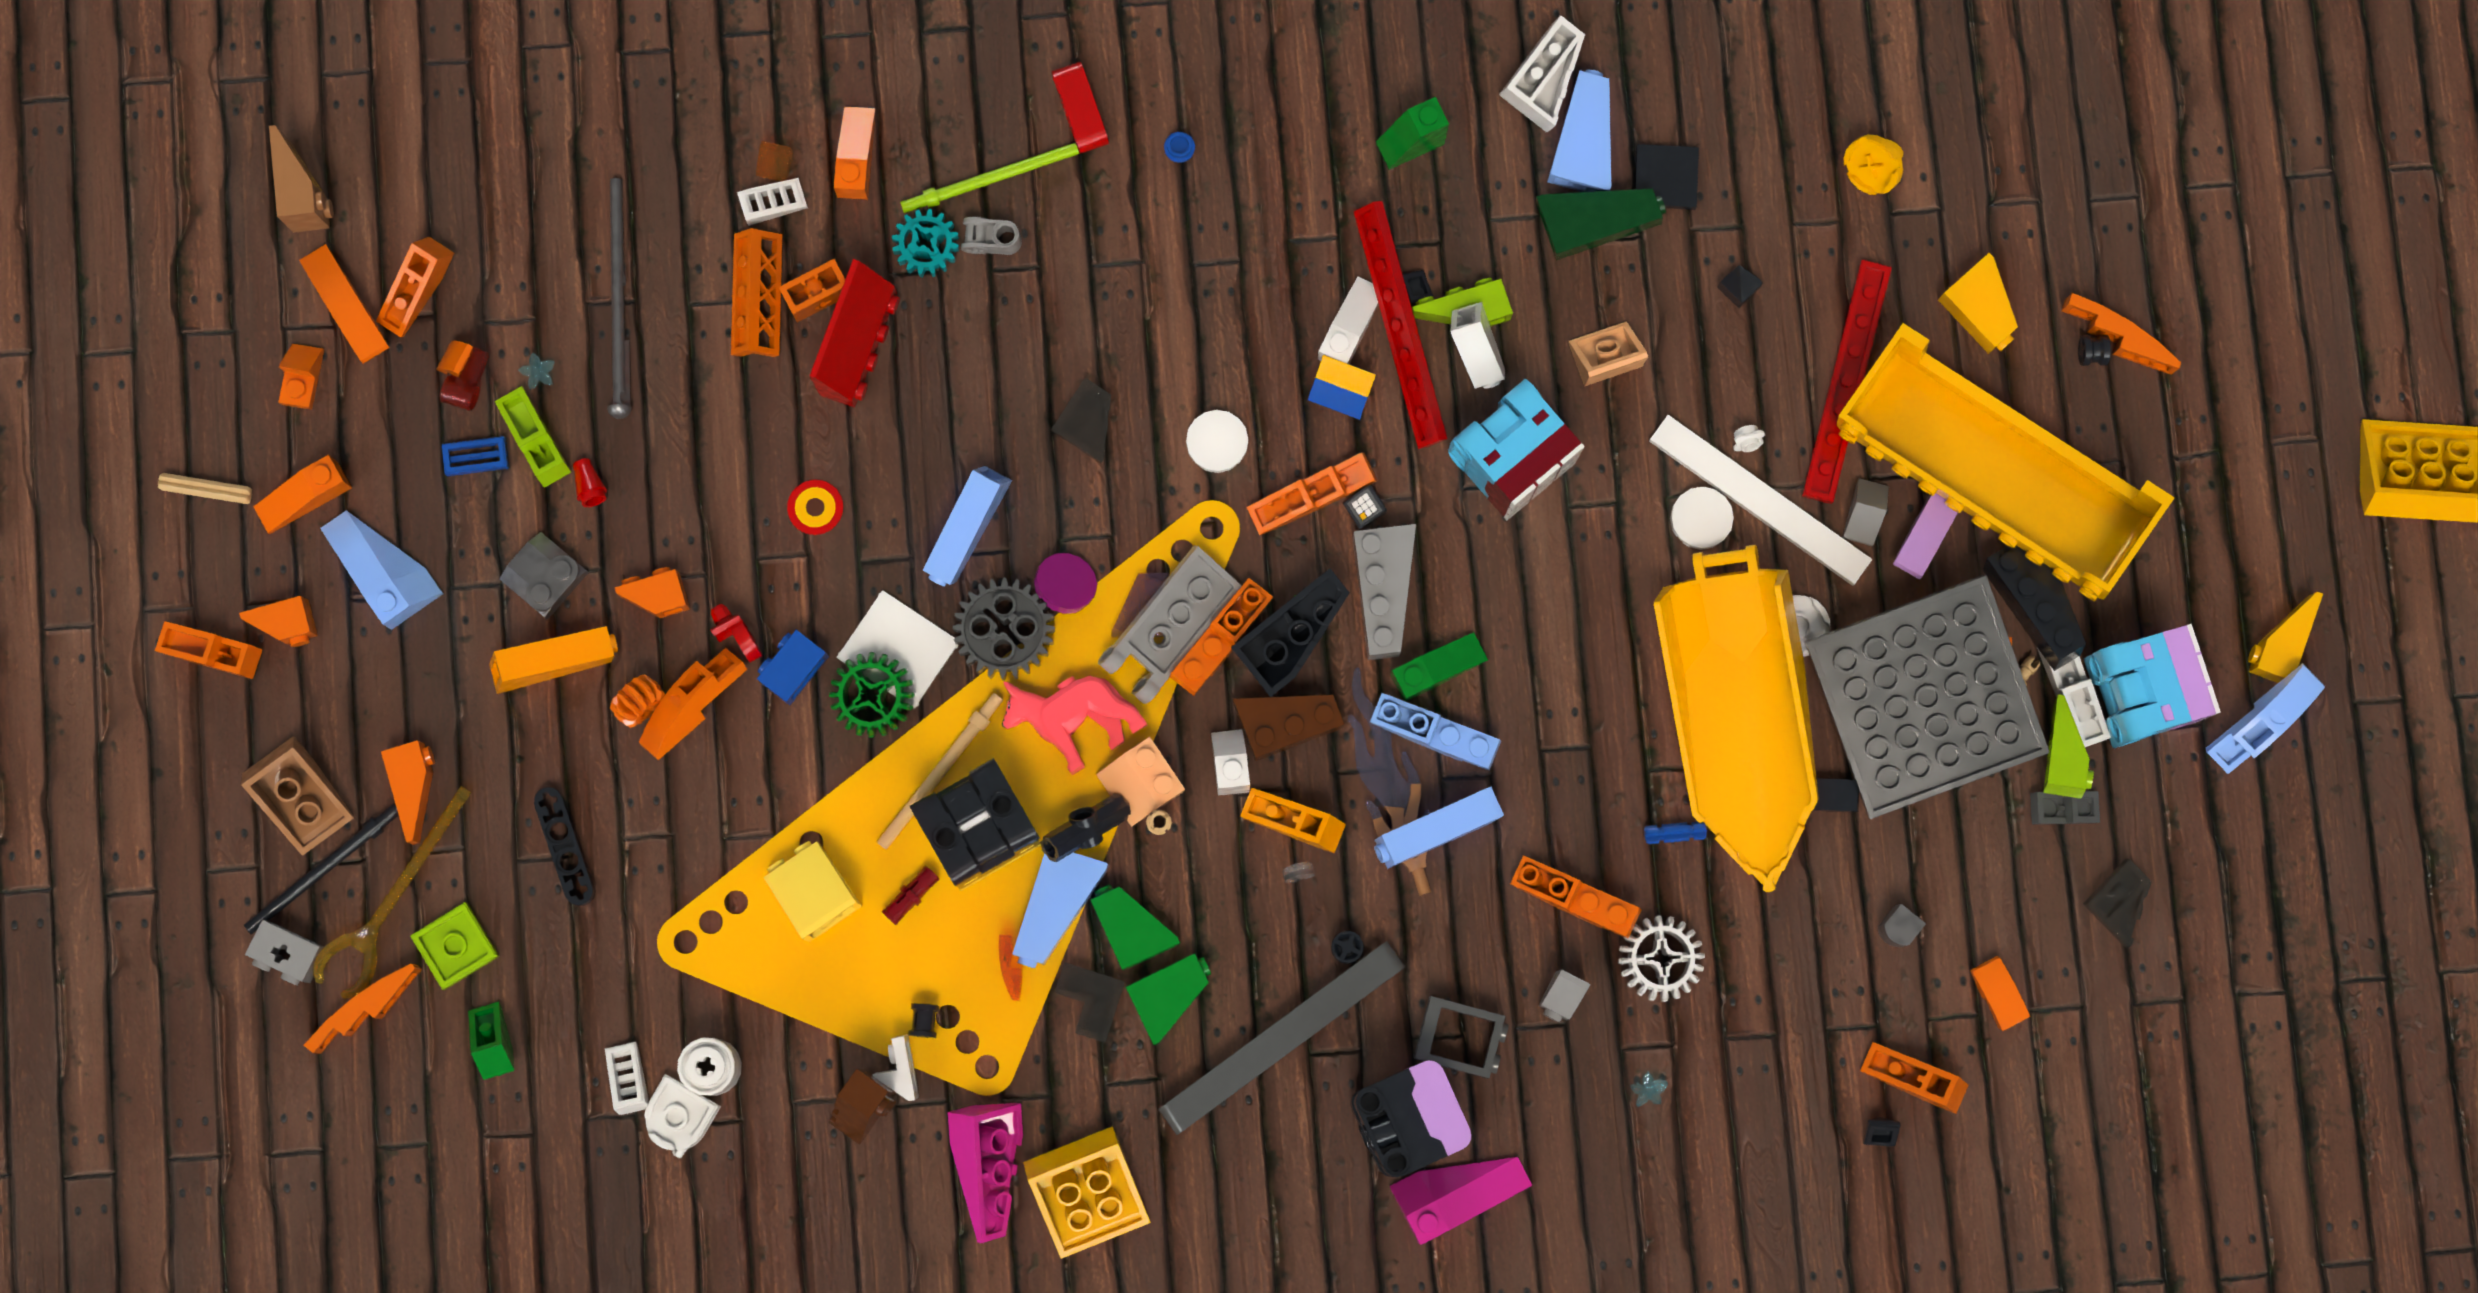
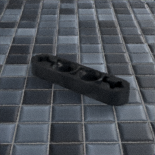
[534,787,596,906]

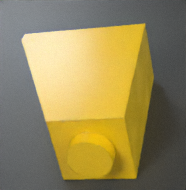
[1938,253,2018,354]

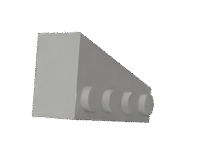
[1352,524,1416,660]

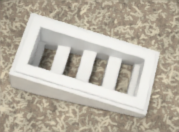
[737,178,808,226]
[605,1041,649,1115]

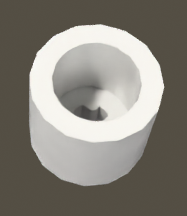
[677,1038,742,1096]

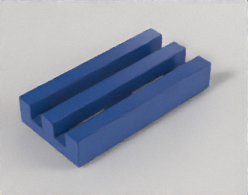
[442,436,509,477]

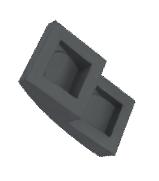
[2030,791,2100,825]

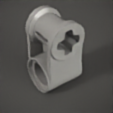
[961,217,1022,255]

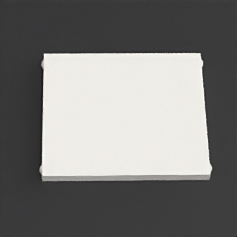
[836,590,959,709]

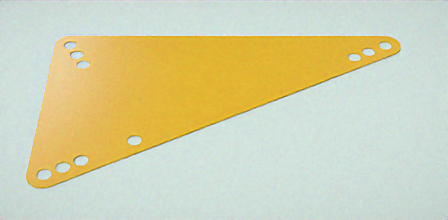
[657,500,1240,1096]

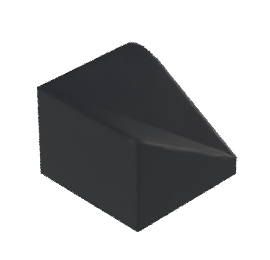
[1717,265,1763,308]

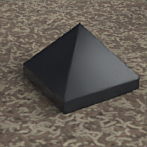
[1863,1117,1901,1146]

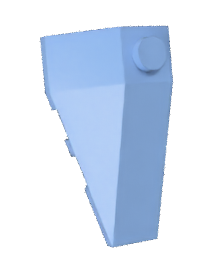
[320,510,444,630]

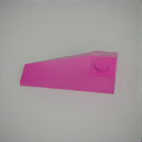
[948,1103,1023,1243]

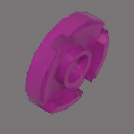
[1034,553,1097,614]

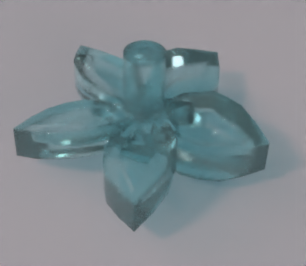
[518,353,555,390]
[1630,1072,1668,1107]

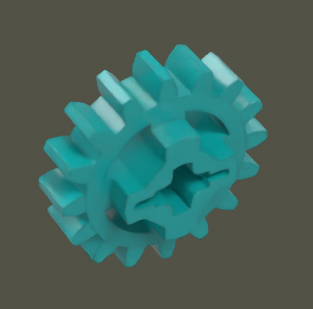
[892,209,960,278]

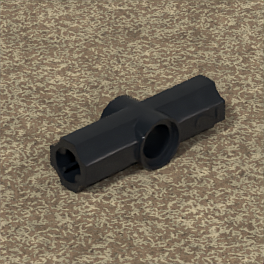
[1040,794,1131,862]

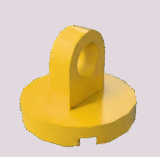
[1843,134,1903,195]

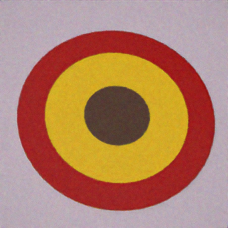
[787,480,843,535]

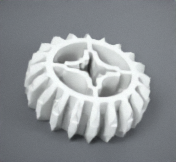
[1618,915,1705,1002]

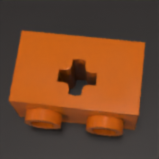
[779,259,845,323]

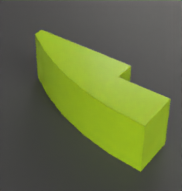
[494,386,571,488]

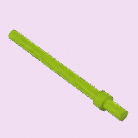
[900,143,1079,213]

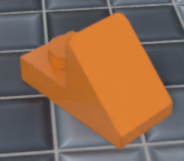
[278,343,324,410]

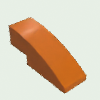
[155,621,263,679]

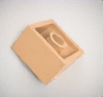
[1096,737,1185,827]

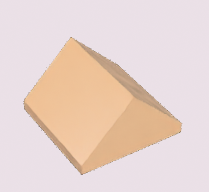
[1569,321,1648,387]

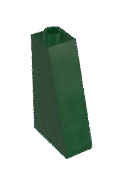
[1536,189,1666,261]

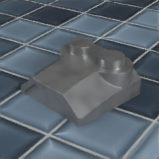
[500,532,589,620]

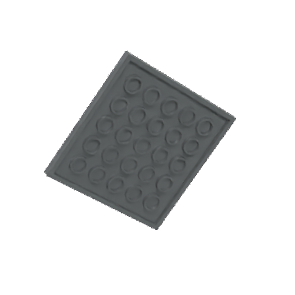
[1804,575,2050,819]

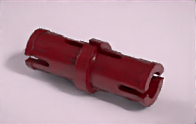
[881,865,940,925]

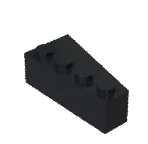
[1983,546,2086,671]

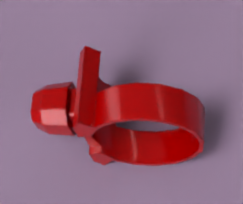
[710,604,762,663]

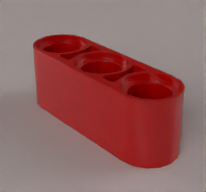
[1051,61,1109,154]

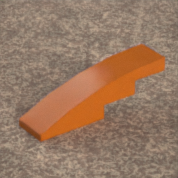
[299,244,390,364]
[2061,293,2181,375]
[1246,452,1378,535]
[303,964,422,1054]

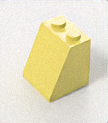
[763,841,862,942]

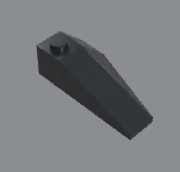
[1231,569,1350,697]

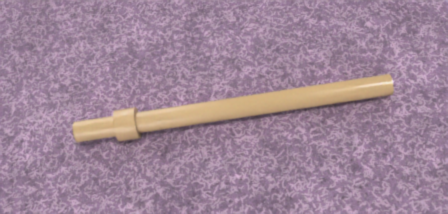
[877,693,1003,850]

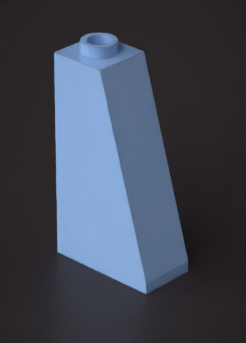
[1547,69,1611,192]
[923,466,1012,586]
[1374,786,1504,869]
[1012,852,1109,968]

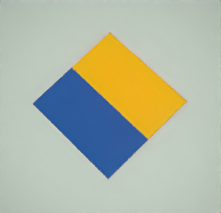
[1308,355,1376,420]

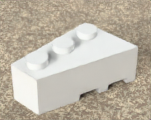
[1499,16,1585,132]

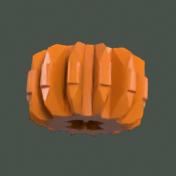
[610,674,665,728]

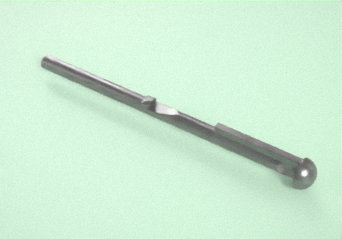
[607,178,631,419]

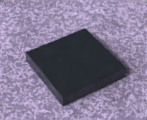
[1635,144,1699,210]

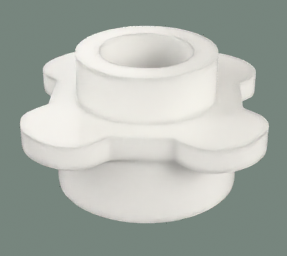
[1733,425,1765,452]

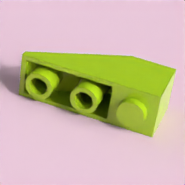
[1412,278,1513,327]

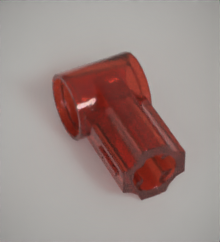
[440,347,490,411]

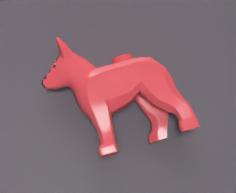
[1002,676,1148,775]

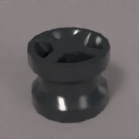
[2078,335,2111,366]
[1331,931,1364,964]

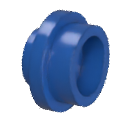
[1164,132,1195,163]

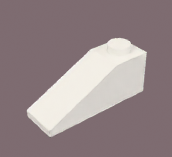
[1318,276,1379,365]

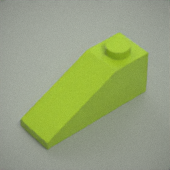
[2043,694,2094,799]

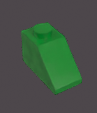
[468,1002,515,1080]

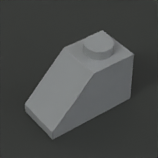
[1538,969,1590,1023]

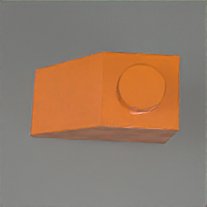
[239,596,318,647]

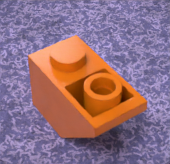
[615,567,690,618]

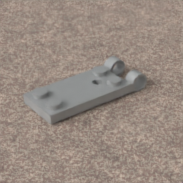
[1098,545,1242,704]

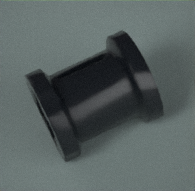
[908,1003,939,1038]

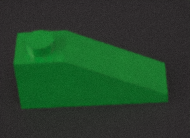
[1390,632,1488,702]

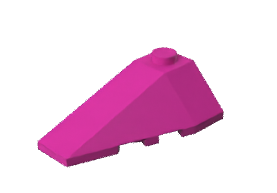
[1389,1157,1532,1245]

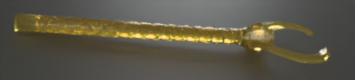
[313,786,471,999]

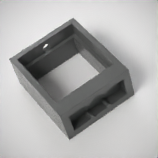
[1413,996,1509,1079]

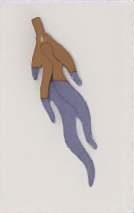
[1347,668,1431,896]

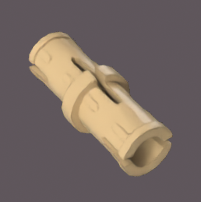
[1146,810,1172,835]

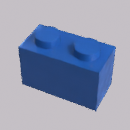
[757,630,829,705]

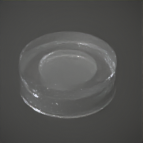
[1282,862,1316,883]

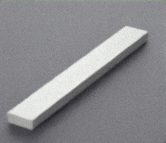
[1649,415,1872,586]

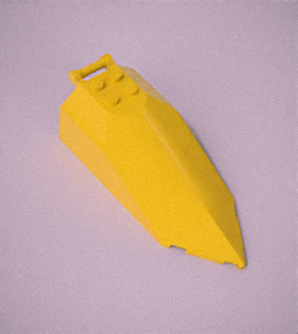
[1654,545,1819,892]

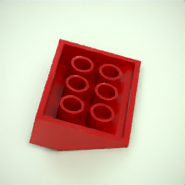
[810,259,900,408]

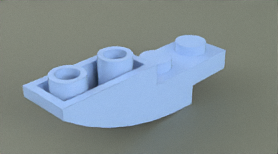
[2206,663,2325,774]
[1370,693,1501,771]

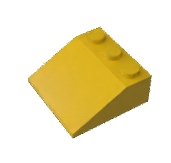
[1023,1126,1151,1259]

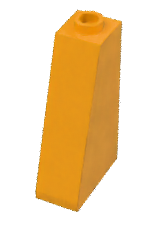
[489,626,618,694]

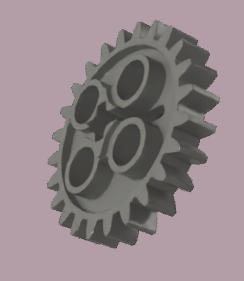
[952,578,1055,681]

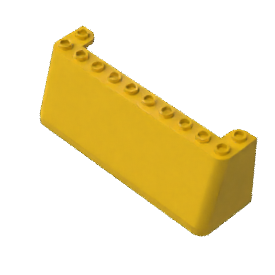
[1837,323,2175,601]

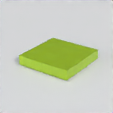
[410,902,500,990]

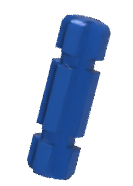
[1644,821,1707,844]

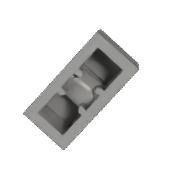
[245,920,328,986]

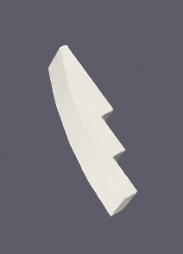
[2037,648,2111,747]

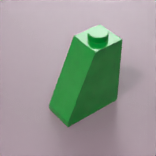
[1376,97,1449,170]
[1091,884,1180,971]
[1126,953,1211,1046]

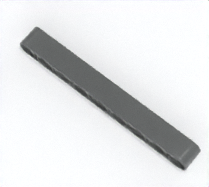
[1158,941,1406,1135]

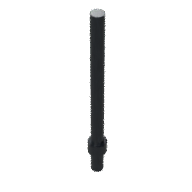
[244,803,399,934]

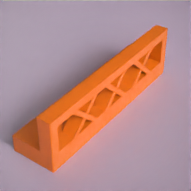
[731,228,782,357]

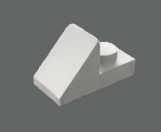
[872,1034,919,1101]

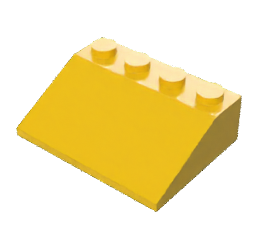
[2360,419,2478,523]

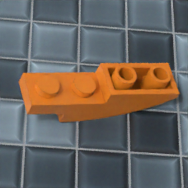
[1169,578,1273,696]
[639,648,747,760]
[1510,855,1641,938]

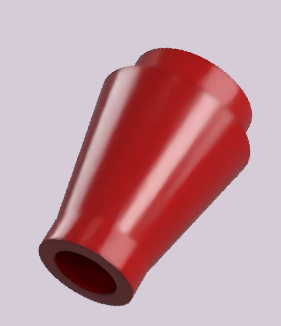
[572,458,607,507]

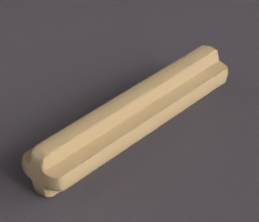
[158,473,252,504]

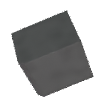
[1878,904,1926,947]

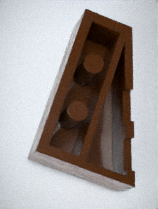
[1233,695,1344,762]
[829,1069,897,1145]

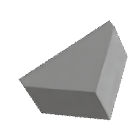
[1842,478,1889,546]

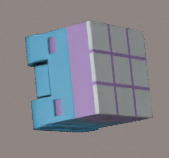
[2083,624,2221,748]

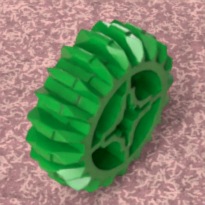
[829,652,915,738]

